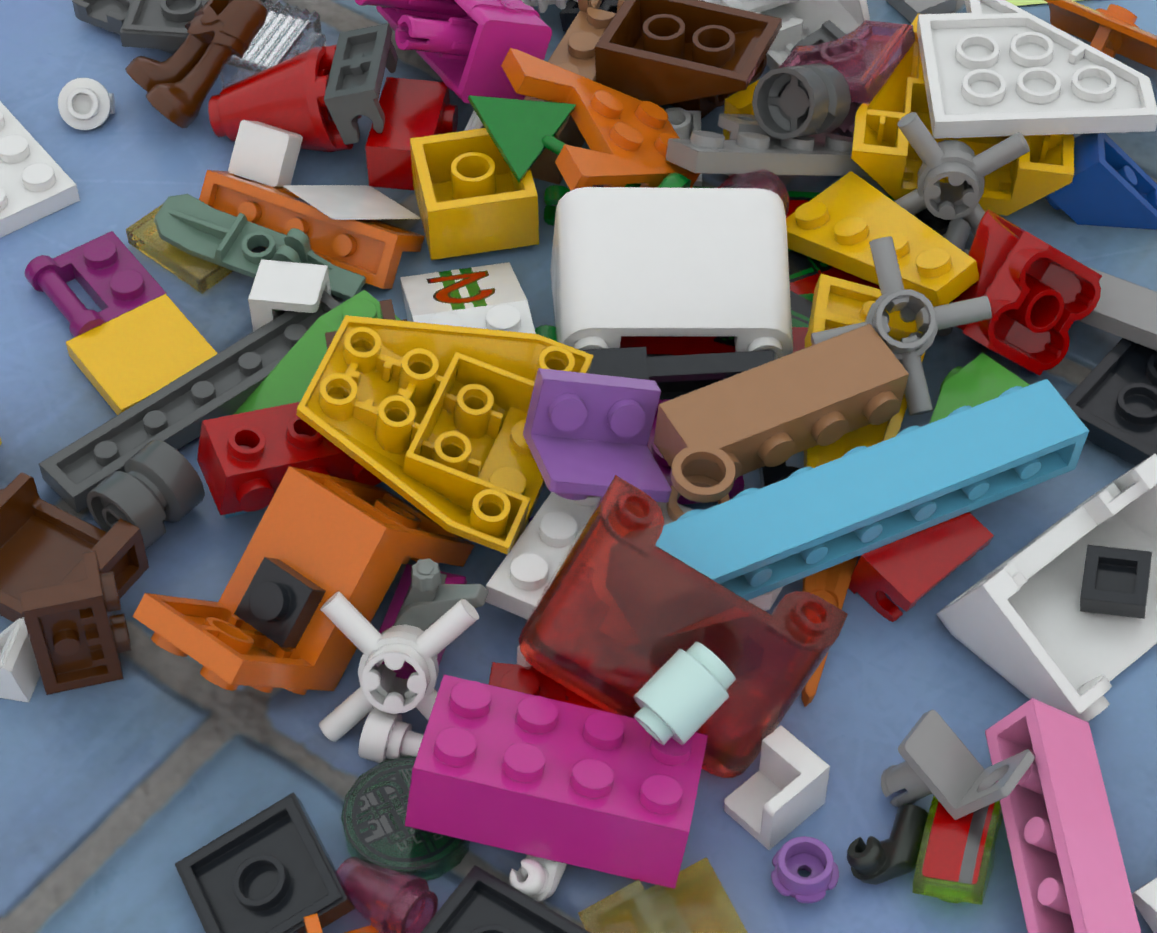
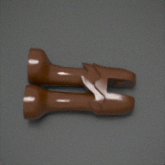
[125,0,268,128]

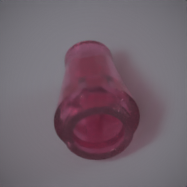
[337,857,438,933]

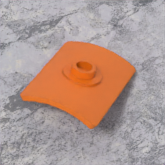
[1044,0,1157,70]

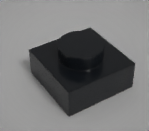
[1080,545,1152,619]
[234,557,326,648]

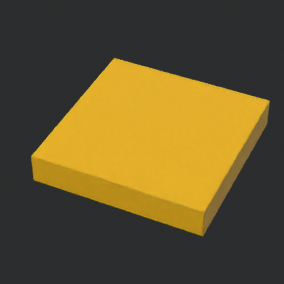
[66,294,218,415]

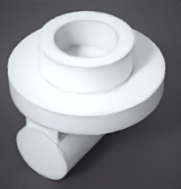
[58,78,115,130]

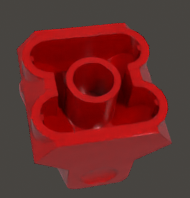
[951,209,1102,376]

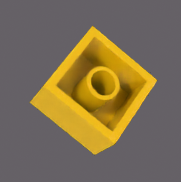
[410,128,539,260]

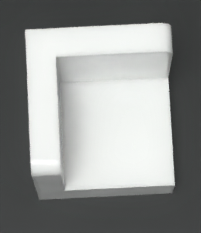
[248,259,331,332]
[724,725,830,850]

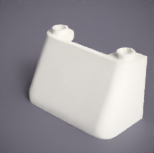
[550,187,793,359]
[936,454,1157,722]

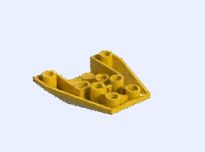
[296,315,594,554]

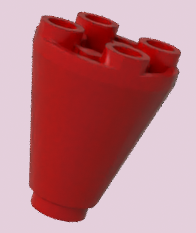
[208,45,362,152]

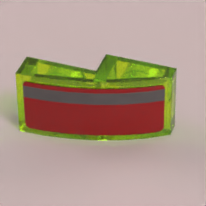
[912,783,1003,905]

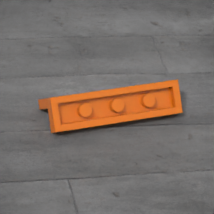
[199,170,425,289]

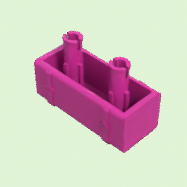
[355,0,552,104]

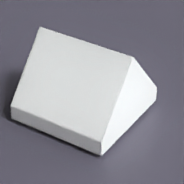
[0,617,41,702]

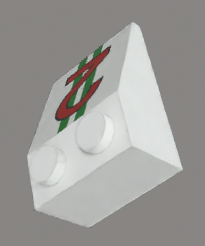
[400,262,536,334]

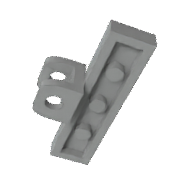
[666,113,870,178]

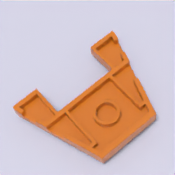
[501,48,700,191]

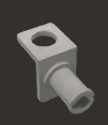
[881,710,1035,820]

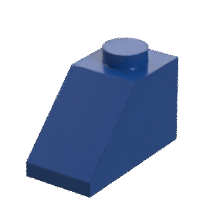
[1045,133,1157,230]

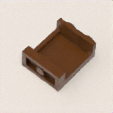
[0,472,149,622]

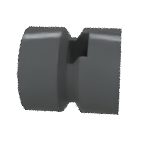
[752,63,851,140]
[86,440,205,550]

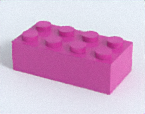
[405,675,708,889]

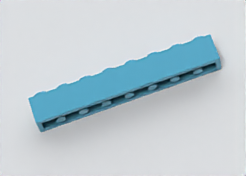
[607,379,1089,642]

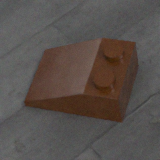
[595,0,782,106]

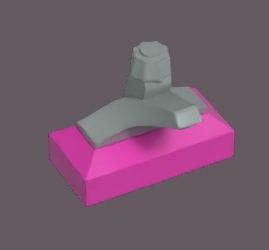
[379,558,489,679]

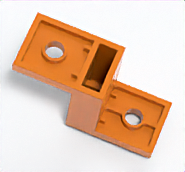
[132,466,475,695]

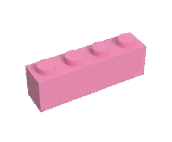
[985,698,1141,933]

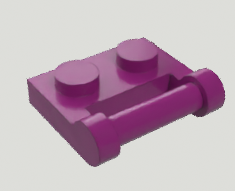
[25,231,167,337]

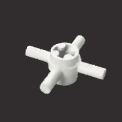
[319,591,479,742]

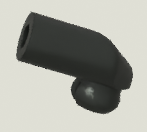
[847,804,930,885]

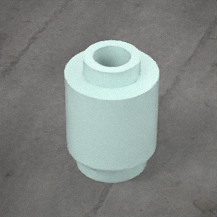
[633,641,736,745]

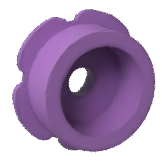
[771,836,839,904]

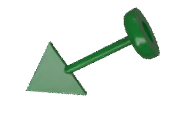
[468,95,692,188]

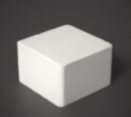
[228,120,303,187]

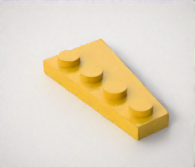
[786,171,979,307]

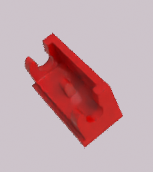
[848,512,994,622]

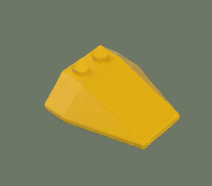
[851,14,1074,216]

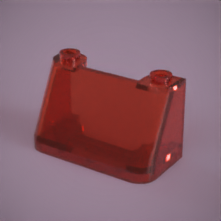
[519,475,848,778]

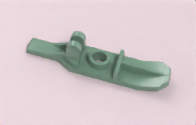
[154,194,366,300]

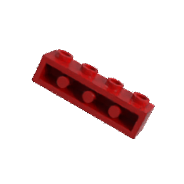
[197,402,382,516]

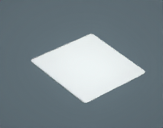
[283,185,420,220]

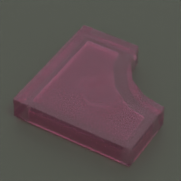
[779,20,916,104]

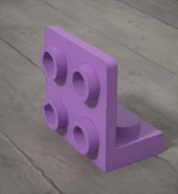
[523,368,672,506]

